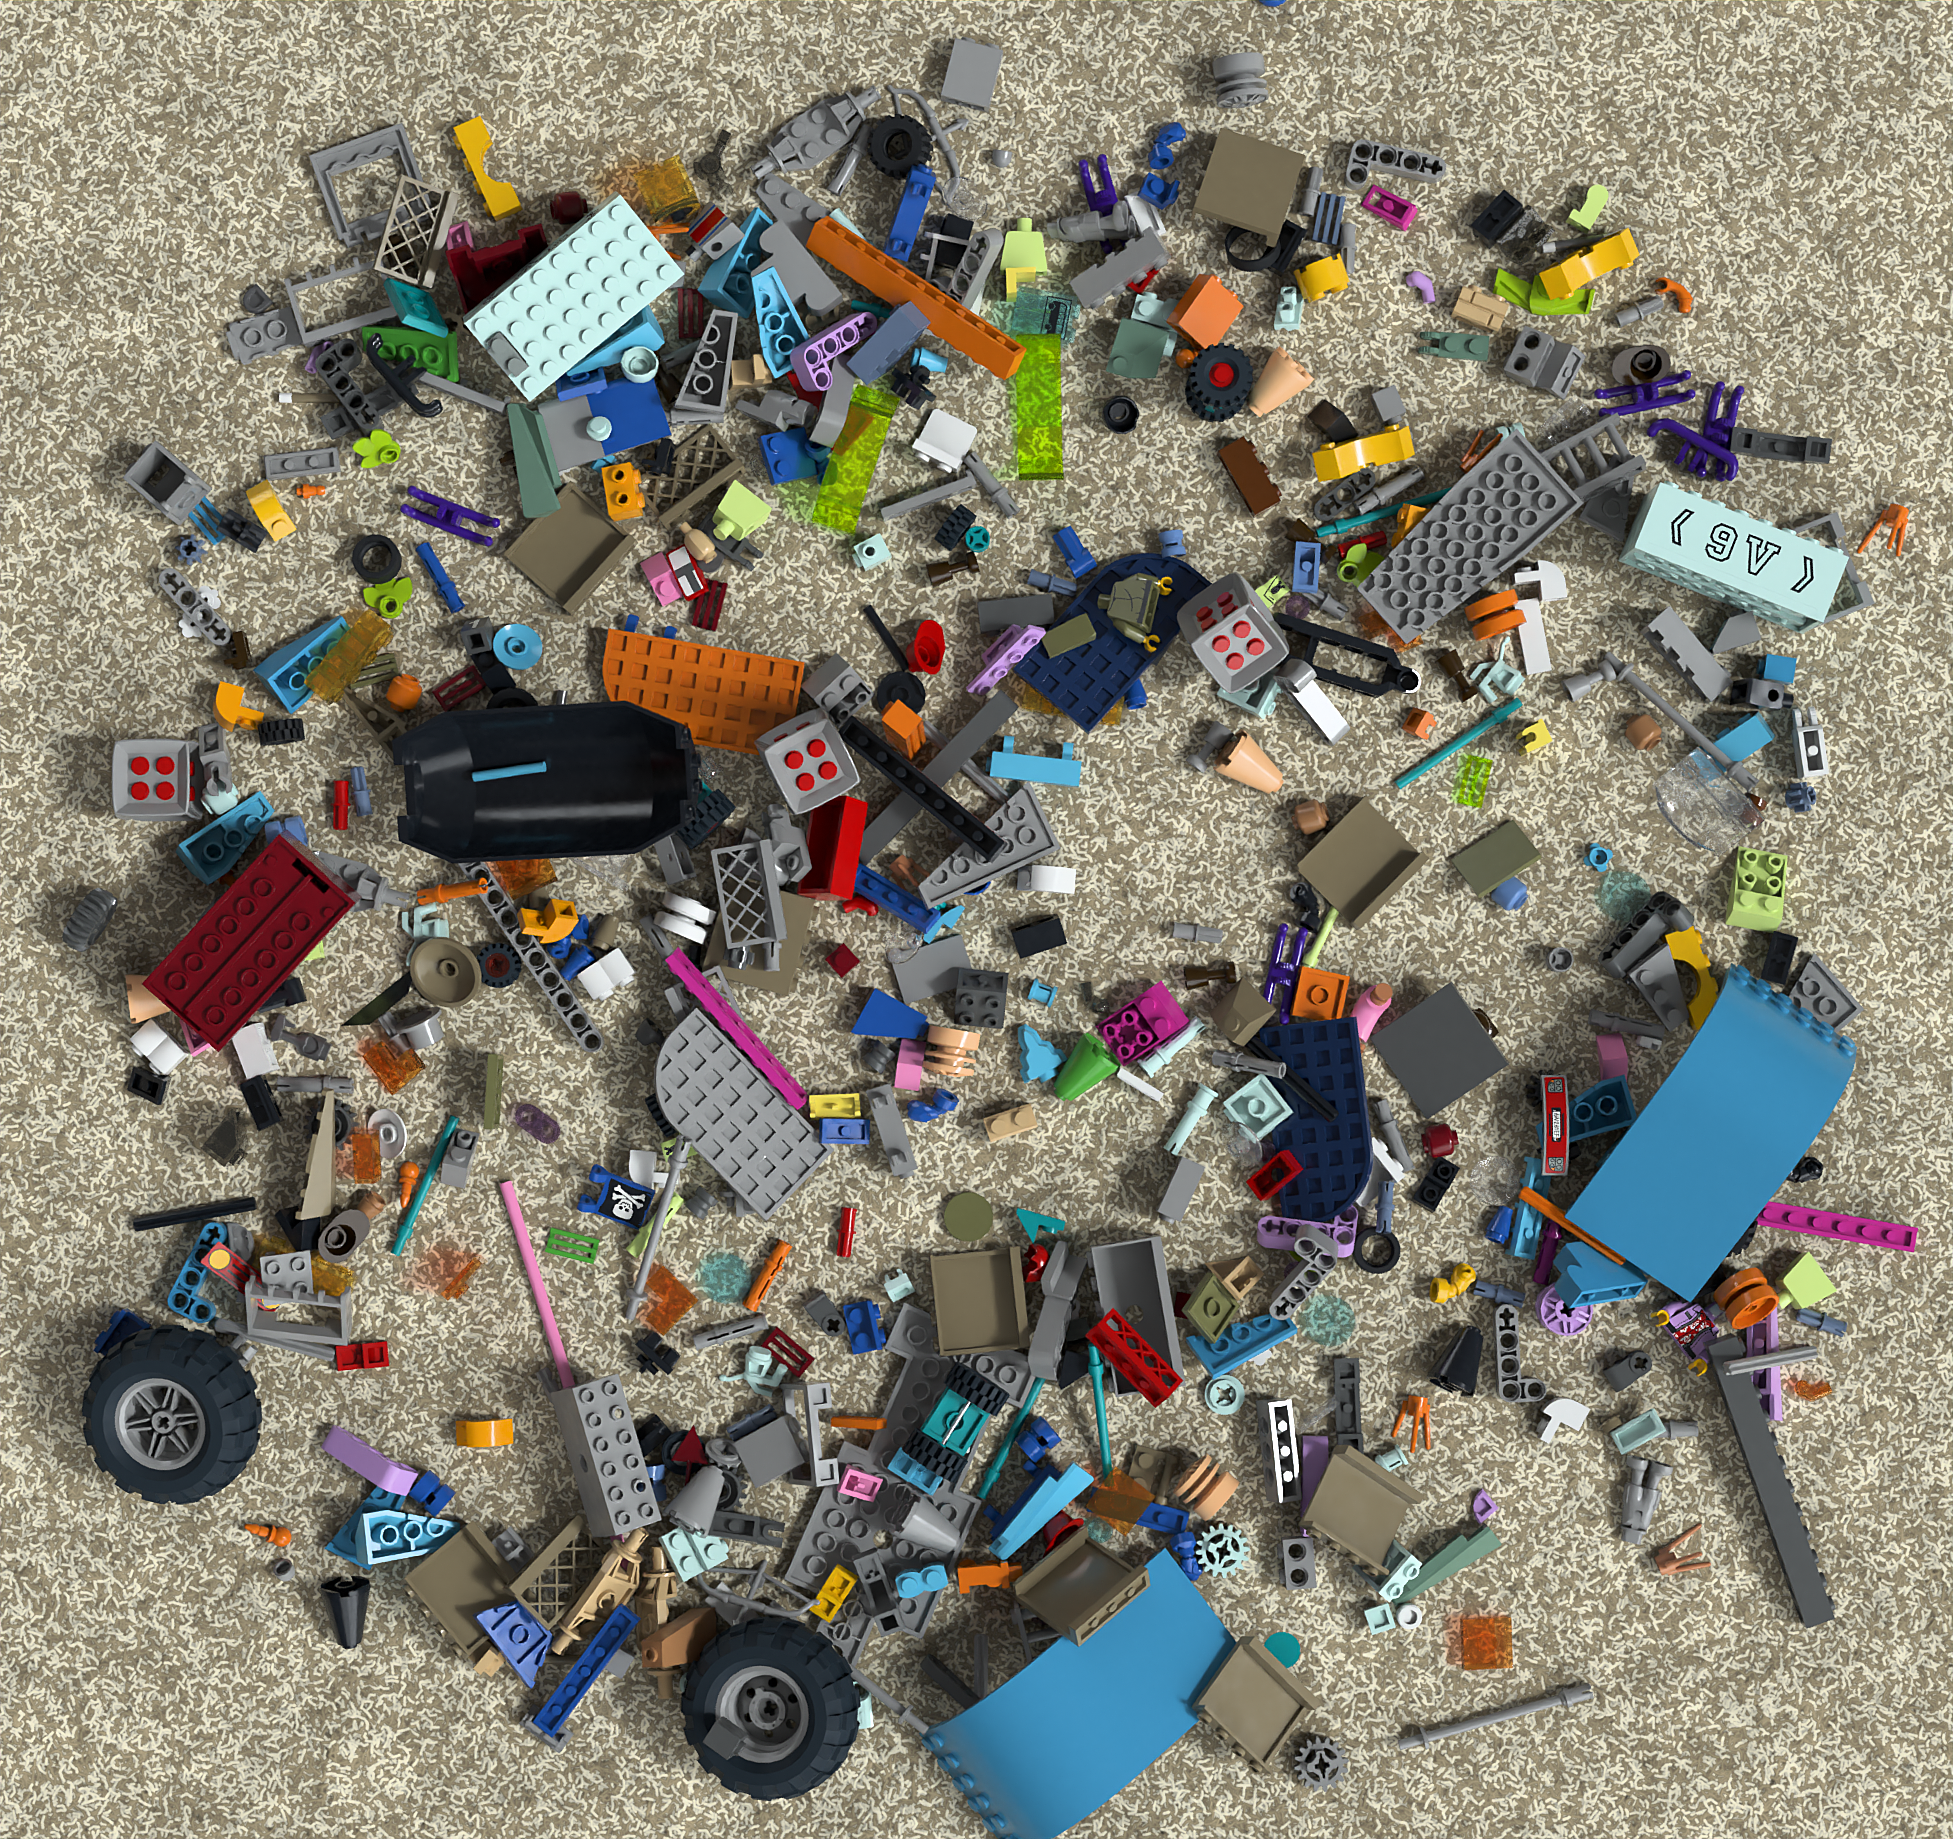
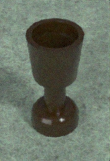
[653,350,683,404]
[1284,518,1338,565]
[926,551,980,588]
[1435,649,1481,703]
[1183,961,1236,991]

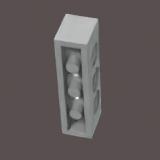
[1256,1397,1302,1503]

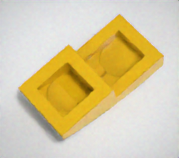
[808,1563,858,1623]

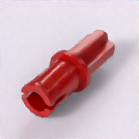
[1337,531,1387,559]
[331,781,351,830]
[836,1207,857,1257]

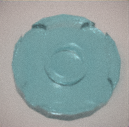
[1600,872,1651,922]
[702,1254,752,1304]
[1305,1296,1355,1346]

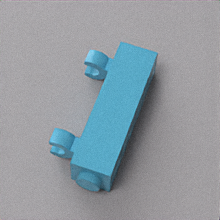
[985,735,1082,788]

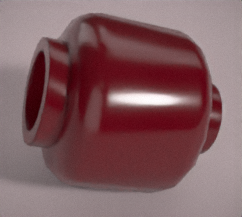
[550,191,588,225]
[1421,1123,1459,1158]

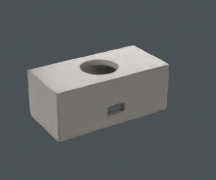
[654,833,697,885]

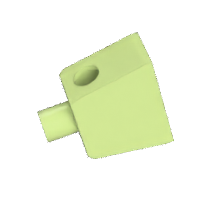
[1000,218,1047,276]
[712,480,772,541]
[1775,1252,1837,1310]

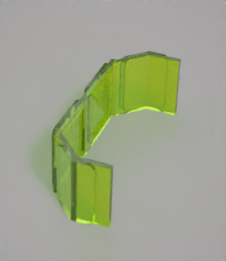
[1016,333,1064,481]
[811,384,901,536]

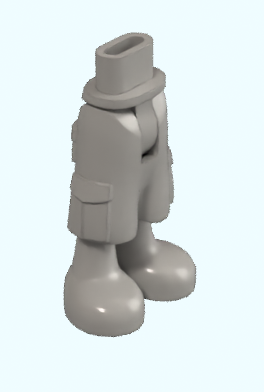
[1047,200,1136,243]
[1620,1455,1673,1545]

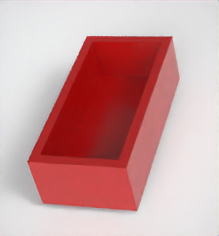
[797,795,868,901]

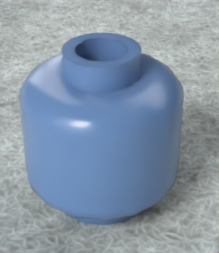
[1491,876,1528,911]

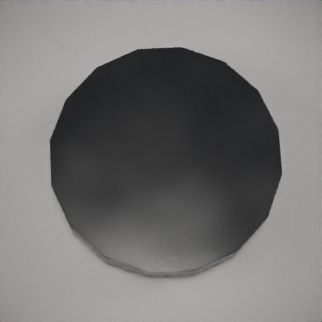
[876,671,926,714]

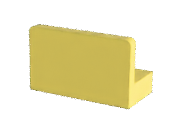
[1005,267,1036,302]

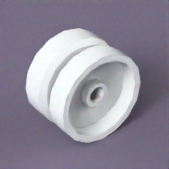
[653,891,717,944]

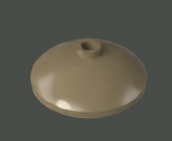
[410,937,482,1008]

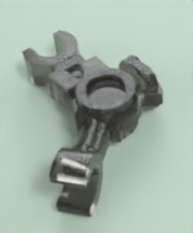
[693,129,734,201]

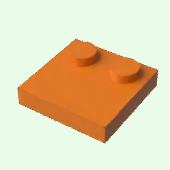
[1290,966,1350,1021]

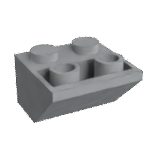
[801,652,875,728]

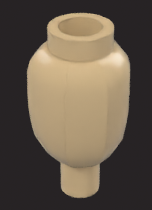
[679,522,717,564]

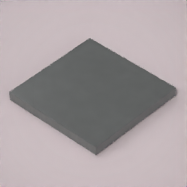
[1370,981,1509,1119]

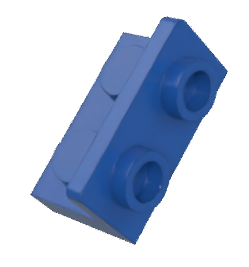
[843,1299,886,1355]

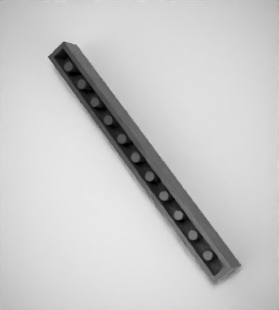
[1703,1333,1836,1629]

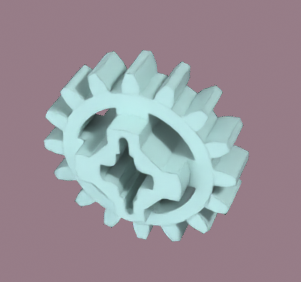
[1195,1522,1250,1578]

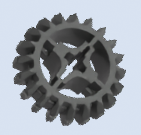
[62,887,118,952]

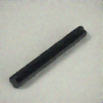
[1245,1035,1339,1122]
[133,1197,257,1232]

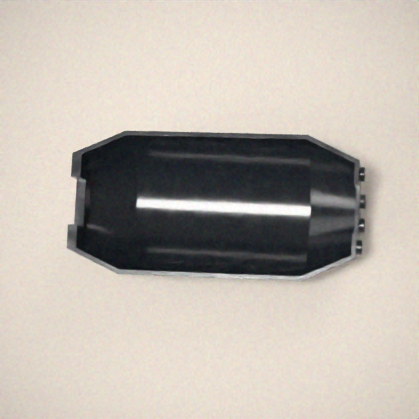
[392,701,703,864]

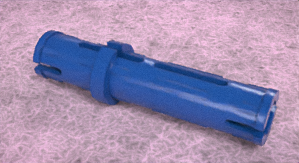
[415,542,465,614]

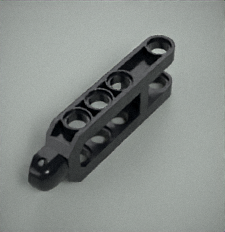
[1273,612,1421,698]

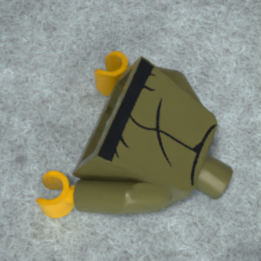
[1098,573,1172,652]

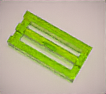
[1457,755,1493,809]

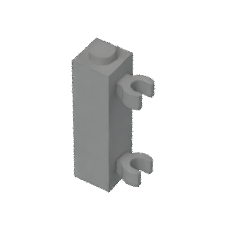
[866,1083,918,1180]

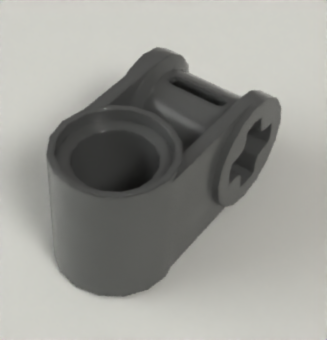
[802,1289,846,1337]
[1602,1350,1652,1393]

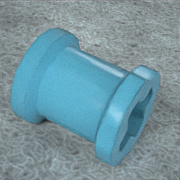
[1027,979,1058,1008]

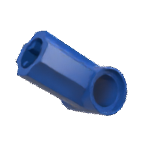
[1052,526,1097,579]

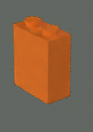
[1166,274,1244,352]

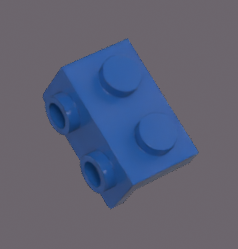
[93,1308,152,1356]

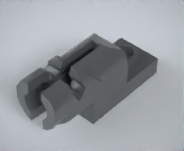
[707,1511,785,1548]

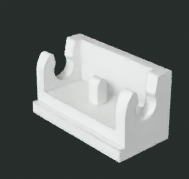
[232,1022,280,1080]

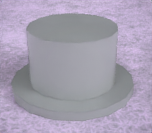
[395,1007,444,1050]

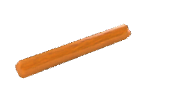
[1518,1186,1626,1265]

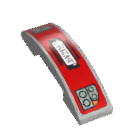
[1541,1075,1569,1176]

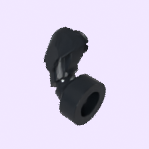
[1290,882,1322,933]
[1785,1157,1823,1183]

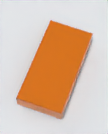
[831,1415,887,1430]

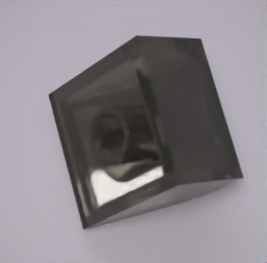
[201,1108,249,1167]

